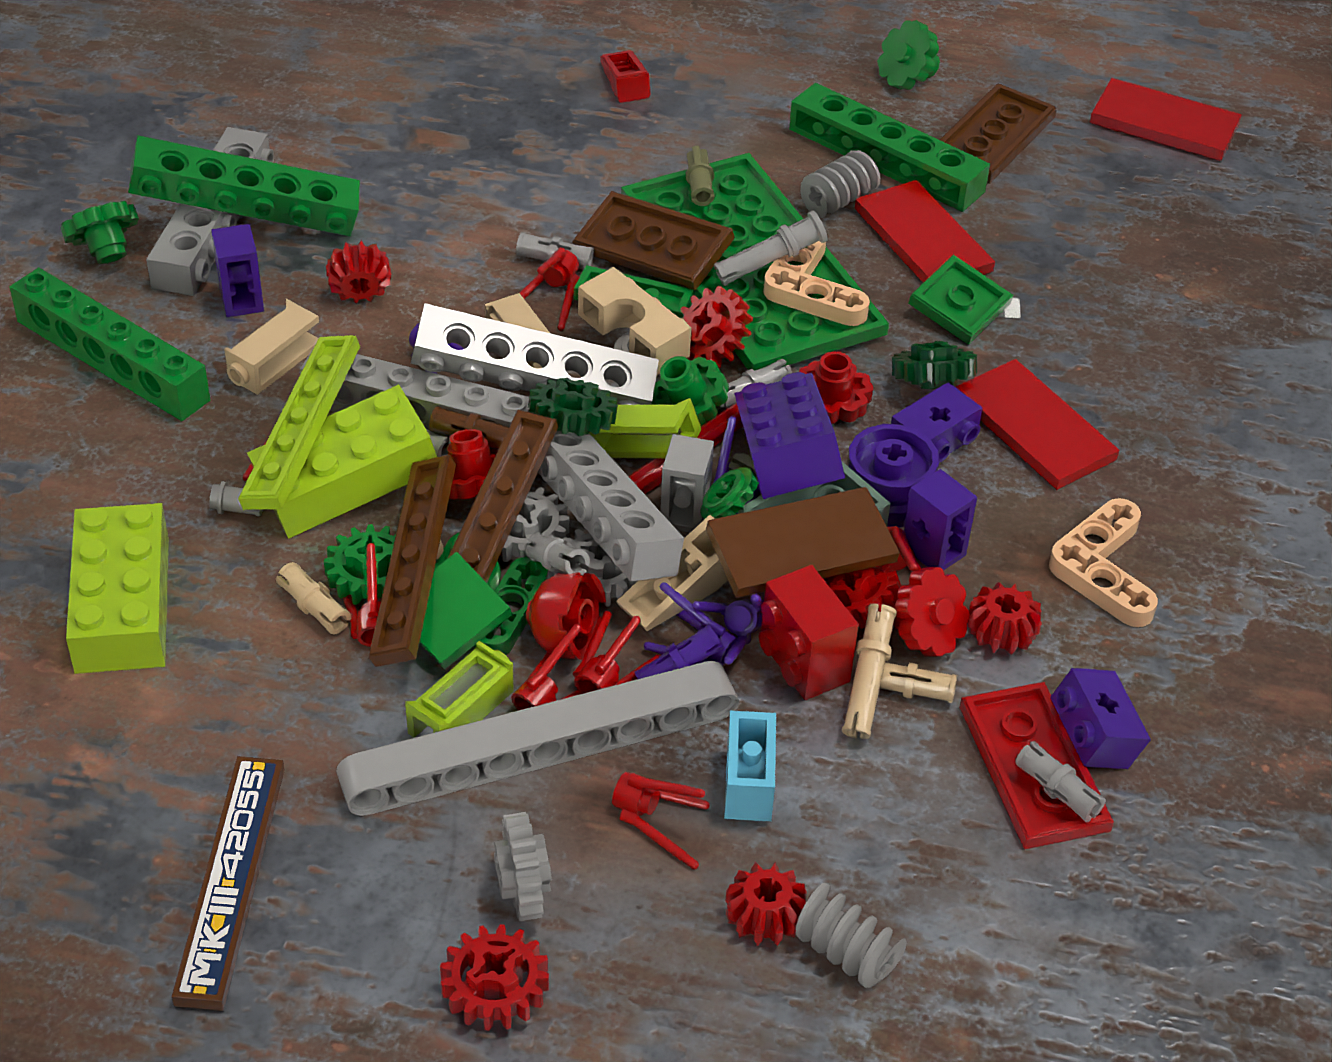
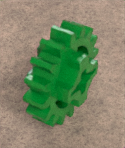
[324,524,396,605]

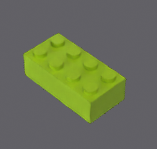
[247,384,437,539]
[66,503,169,674]

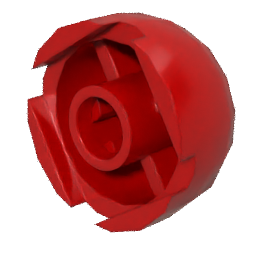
[526,572,606,660]

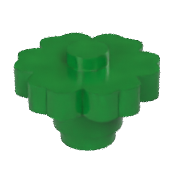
[877,20,940,90]
[60,201,139,264]
[650,356,729,426]

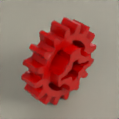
[680,286,753,368]
[826,564,901,629]
[440,924,549,1031]

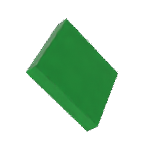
[908,255,1014,345]
[419,551,513,670]

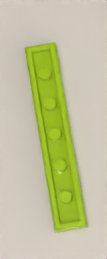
[238,335,360,510]

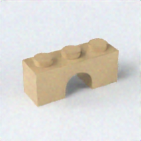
[578,267,691,376]

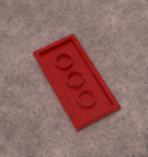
[1090,78,1242,161]
[855,180,995,283]
[956,359,1120,490]
[959,682,1114,850]

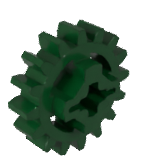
[892,341,977,389]
[528,377,618,436]

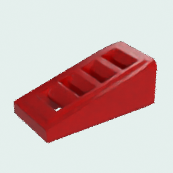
[600,50,651,103]

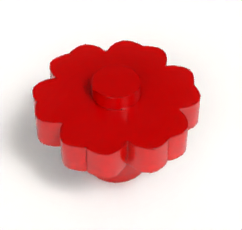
[799,351,873,424]
[447,429,498,499]
[893,567,970,657]

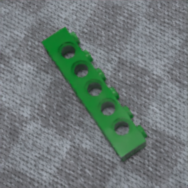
[789,82,990,212]
[128,135,360,237]
[9,267,211,422]

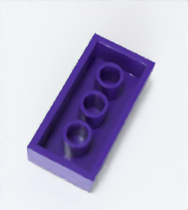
[734,372,845,499]

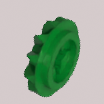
[700,467,759,519]

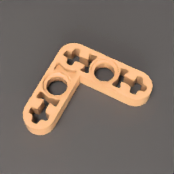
[763,241,870,326]
[1049,498,1158,627]

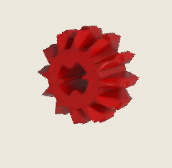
[326,240,391,304]
[968,582,1042,656]
[725,861,807,946]

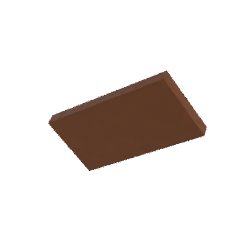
[939,83,1057,184]
[572,191,735,290]
[706,487,900,598]

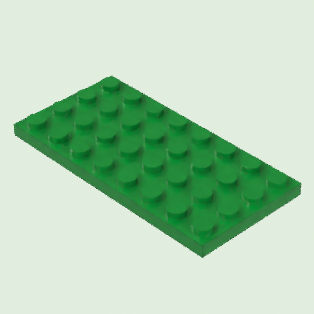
[621,153,889,371]

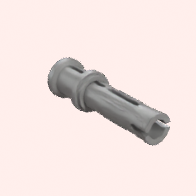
[714,210,828,286]

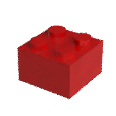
[758,565,859,700]

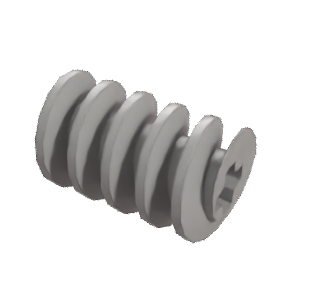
[800,151,880,218]
[796,883,907,988]

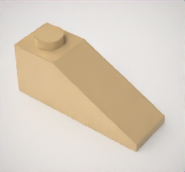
[616,515,728,631]

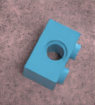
[724,710,776,821]

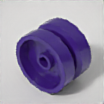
[847,424,939,528]

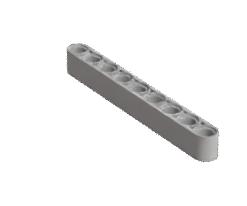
[336,661,739,816]

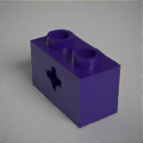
[211,224,264,318]
[891,382,983,463]
[903,469,977,571]
[1050,668,1151,769]

